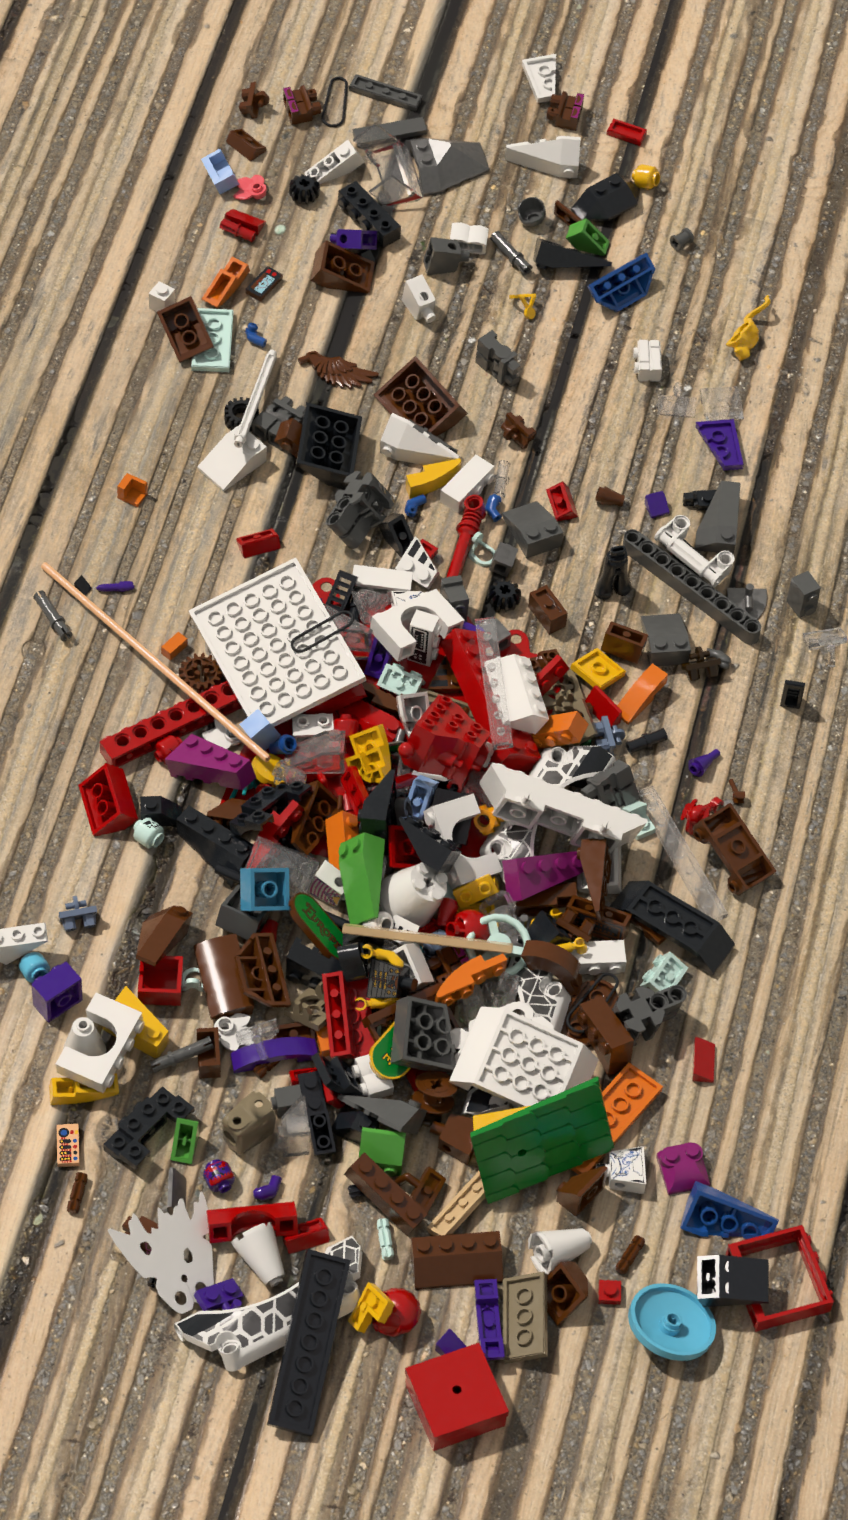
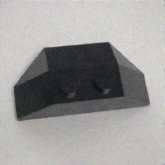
[571,173,640,222]

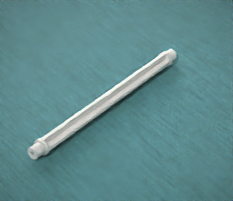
[234,350,277,448]

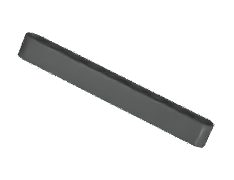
[623,529,761,645]

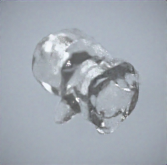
[272,758,307,786]

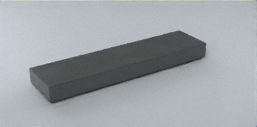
[349,74,423,112]
[352,117,427,147]

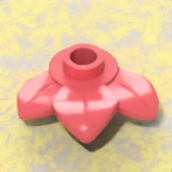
[233,175,267,200]

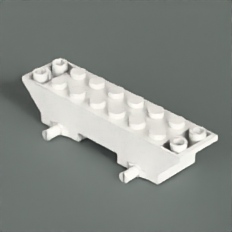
[480,762,648,854]

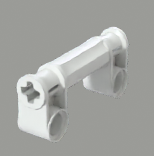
[654,515,735,587]

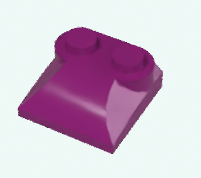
[656,1142,710,1195]

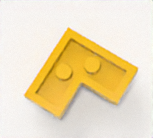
[348,1282,395,1333]

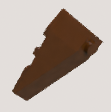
[291,780,343,856]
[577,839,612,922]
[136,905,193,966]

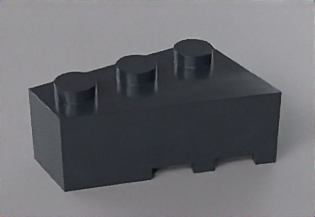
[286,937,342,990]

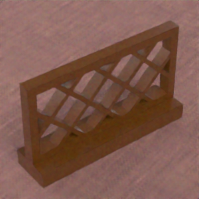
[361,982,460,1042]

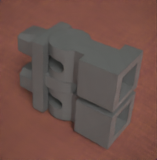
[475,330,522,387]
[252,396,305,451]
[580,759,640,808]

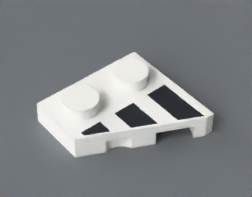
[395,537,439,589]

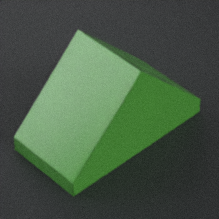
[170,1118,199,1164]

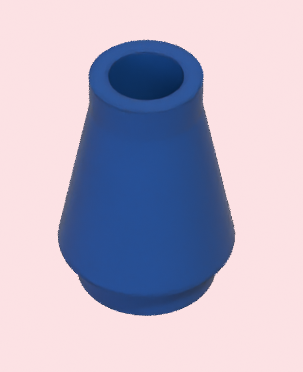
[269,734,297,755]

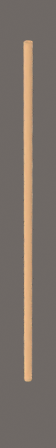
[41,562,271,762]

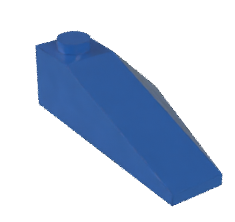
[680,1181,779,1239]

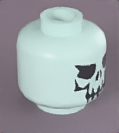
[133,818,164,848]

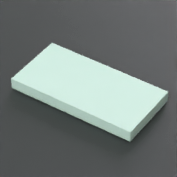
[191,308,234,372]

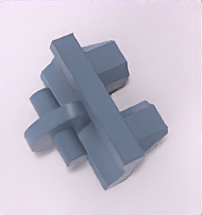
[594,716,626,756]
[58,896,97,932]

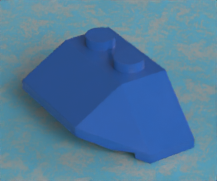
[587,252,655,312]

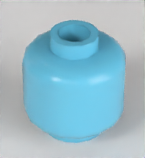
[19,952,50,983]

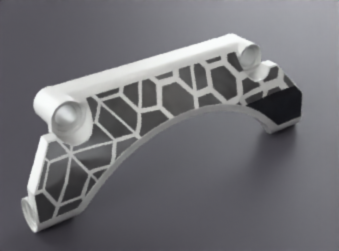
[480,746,616,883]
[461,957,571,1118]
[174,1236,362,1372]

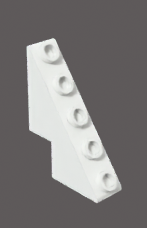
[0,923,48,965]

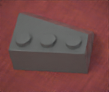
[390,996,456,1072]

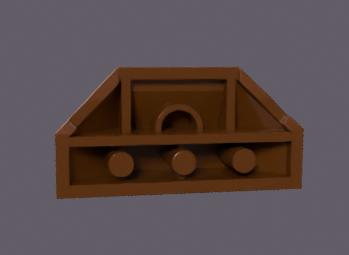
[234,933,291,1007]

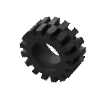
[224,397,259,432]

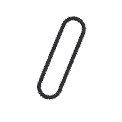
[291,610,354,653]

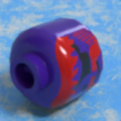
[203,1159,235,1193]

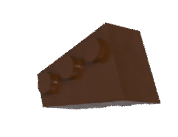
[577,996,634,1076]

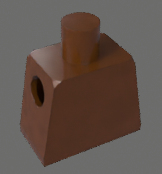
[430,1114,474,1165]

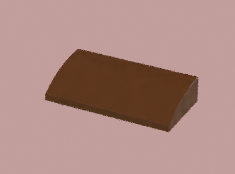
[193,934,254,1019]

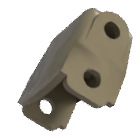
[222,1091,276,1154]

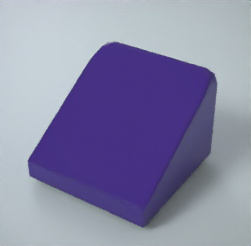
[644,491,670,518]
[435,1329,467,1355]

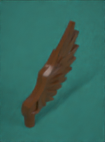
[298,351,379,389]

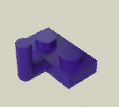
[193,1278,244,1311]

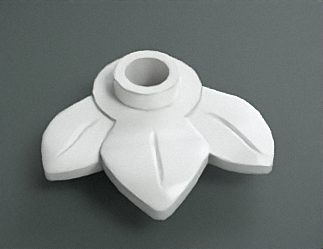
[202,719,241,749]
[214,1013,255,1052]

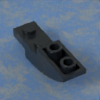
[297,1071,336,1156]

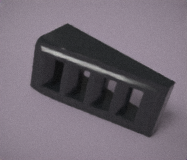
[325,570,358,615]
[780,680,805,709]

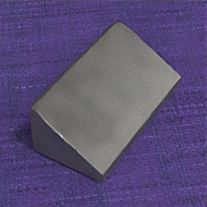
[167,1167,186,1215]

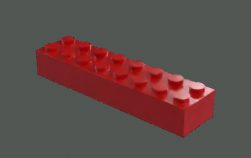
[441,628,541,772]

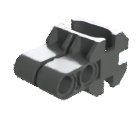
[326,471,394,549]
[612,985,687,1047]

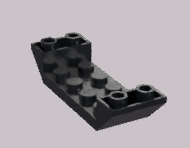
[610,881,735,975]

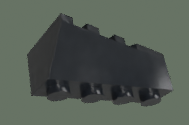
[176,805,253,888]

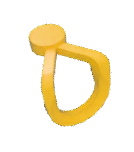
[509,294,536,319]

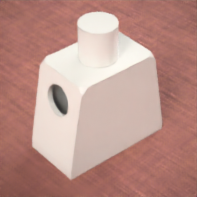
[401,275,436,323]

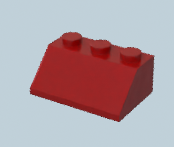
[78,763,138,836]

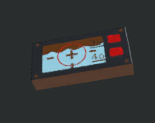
[246,266,283,302]

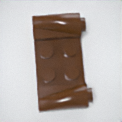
[693,803,777,896]

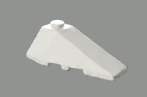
[505,136,581,178]

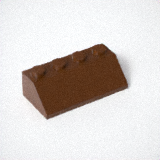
[410,1231,503,1290]

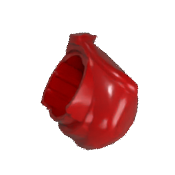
[372,1288,421,1337]

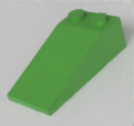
[338,832,385,925]

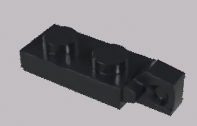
[682,490,716,511]

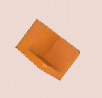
[117,473,148,507]

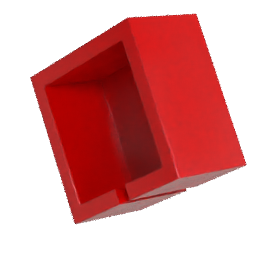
[138,956,183,1006]

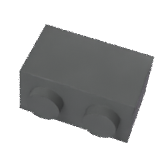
[787,571,821,618]

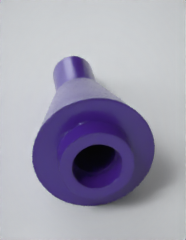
[688,749,720,777]

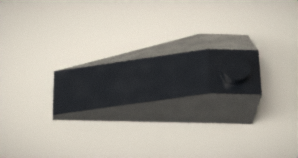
[533,238,612,269]

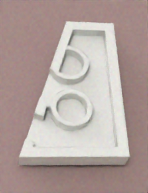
[522,54,556,103]

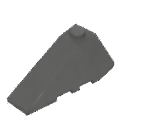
[695,481,741,554]
[336,1094,427,1135]

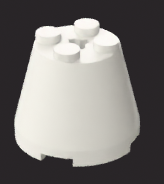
[379,862,448,929]

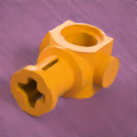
[474,804,504,836]

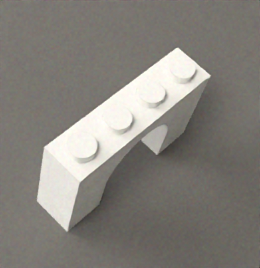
[369,589,464,662]
[423,793,503,890]
[55,993,145,1093]

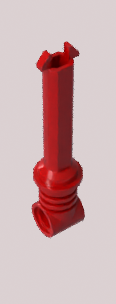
[447,495,486,577]

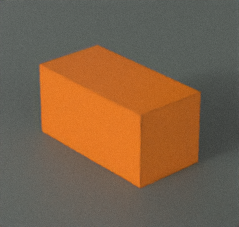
[161,632,188,661]
[315,1026,330,1057]

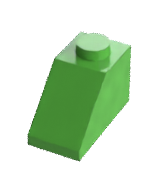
[566,218,610,256]

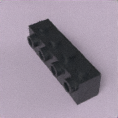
[338,181,401,248]

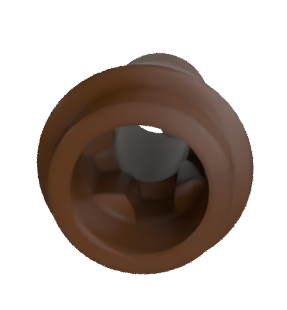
[595,486,625,507]

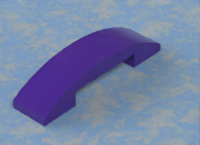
[230,1037,318,1073]
[474,1279,505,1360]

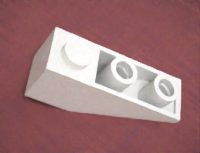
[304,140,365,184]

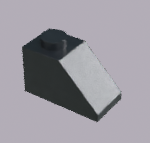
[378,513,414,558]
[140,796,182,827]
[331,1111,379,1144]

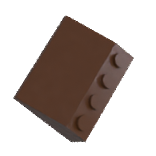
[374,356,468,436]

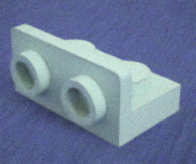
[377,663,425,695]
[640,952,688,993]

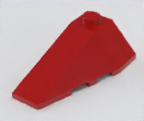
[336,700,407,743]

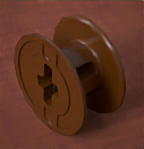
[412,1071,458,1114]

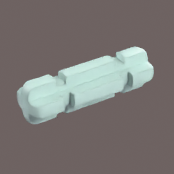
[377,1218,394,1261]

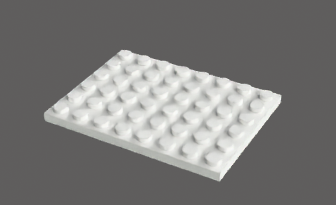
[189,558,367,727]

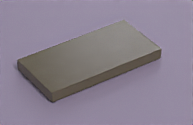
[503,1272,548,1364]

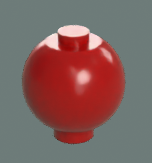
[446,909,490,951]

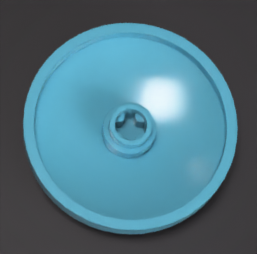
[628,1283,716,1361]

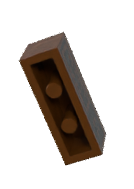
[566,895,632,941]

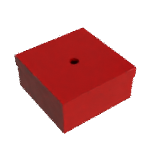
[405,1343,509,1451]

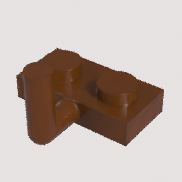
[394,1166,446,1213]

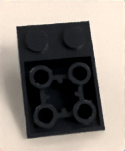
[399,815,462,873]
[697,1255,769,1307]

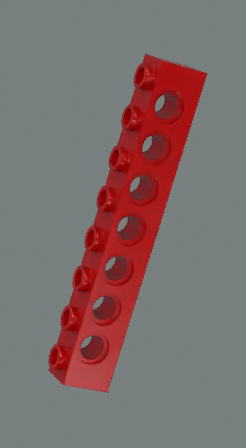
[100,681,242,767]

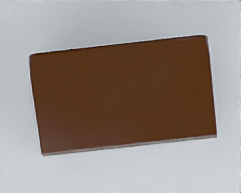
[226,129,267,161]
[554,200,581,227]
[270,1022,316,1041]

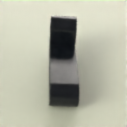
[337,934,368,983]

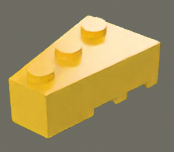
[103,986,169,1059]

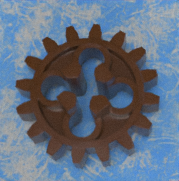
[179,653,223,693]

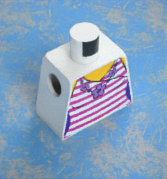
[307,860,346,907]

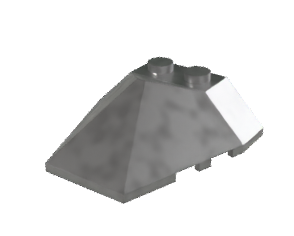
[405,138,489,196]

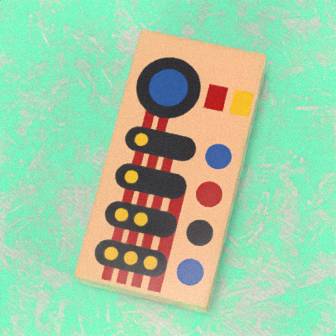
[57,1124,80,1167]

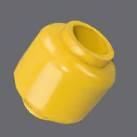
[632,164,660,190]

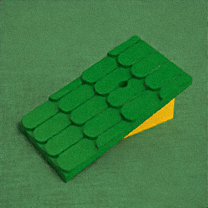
[470,1076,614,1204]

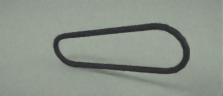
[321,77,348,127]
[566,973,619,1033]

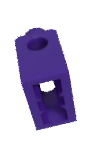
[330,229,377,249]

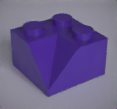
[31,962,83,1023]

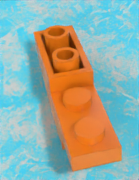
[435,953,508,1007]

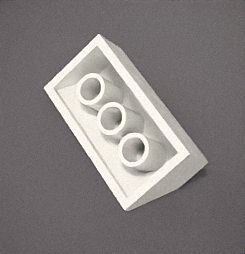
[484,654,549,734]

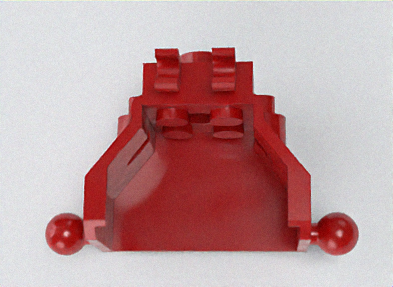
[398,694,491,793]

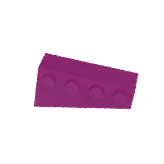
[165,734,256,790]
[502,851,584,902]

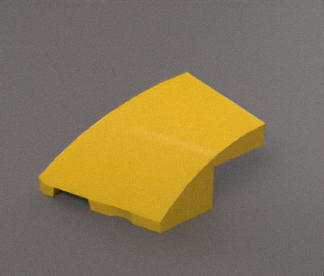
[345,724,391,783]

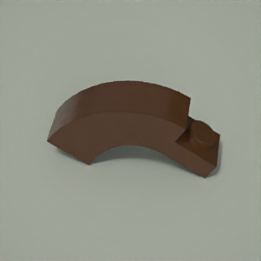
[521,940,582,996]

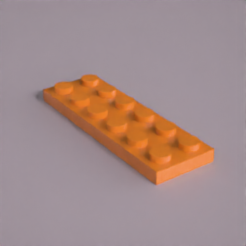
[571,1062,663,1175]

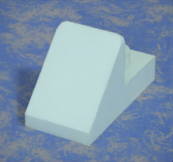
[620,800,656,840]

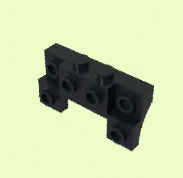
[229,781,313,836]
[103,1086,195,1170]

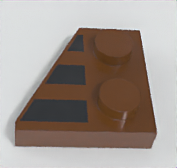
[428,656,463,694]

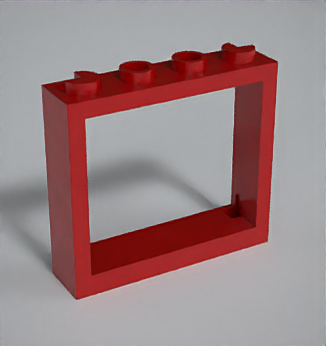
[726,1225,834,1332]

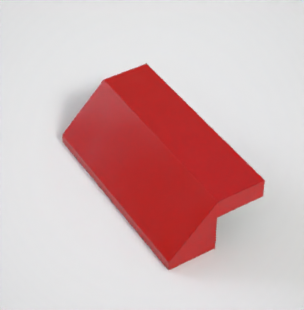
[322,971,376,1059]

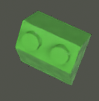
[359,1127,406,1177]

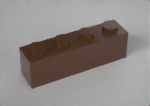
[344,1152,428,1236]

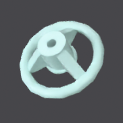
[466,913,531,978]

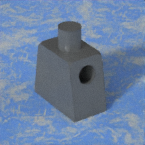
[423,237,469,275]

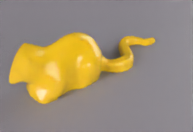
[726,295,771,361]

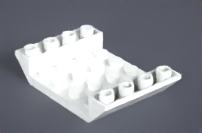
[449,1007,599,1107]

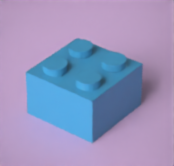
[240,868,290,911]

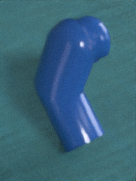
[404,494,427,517]
[485,494,502,522]

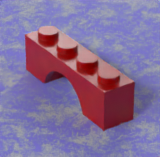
[206,1202,298,1243]

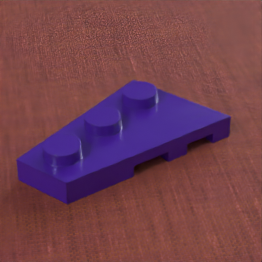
[695,419,744,470]

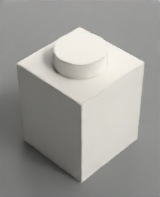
[149,282,175,312]

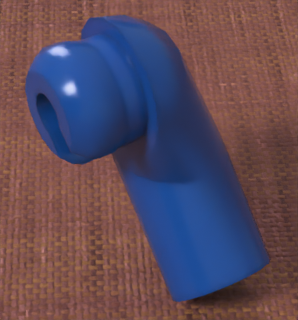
[245,323,267,348]

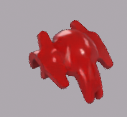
[680,797,724,835]

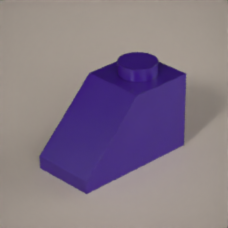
[364,637,393,679]

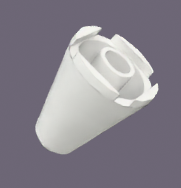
[63,1017,106,1056]
[231,1222,285,1287]
[528,1228,592,1275]

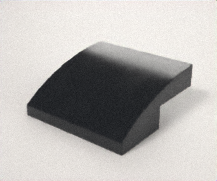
[311,1052,363,1096]

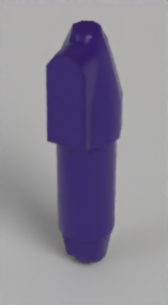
[96,581,134,592]

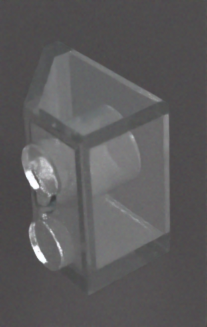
[277,1096,310,1157]

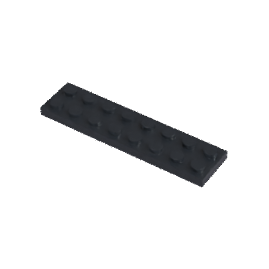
[267,1249,351,1437]

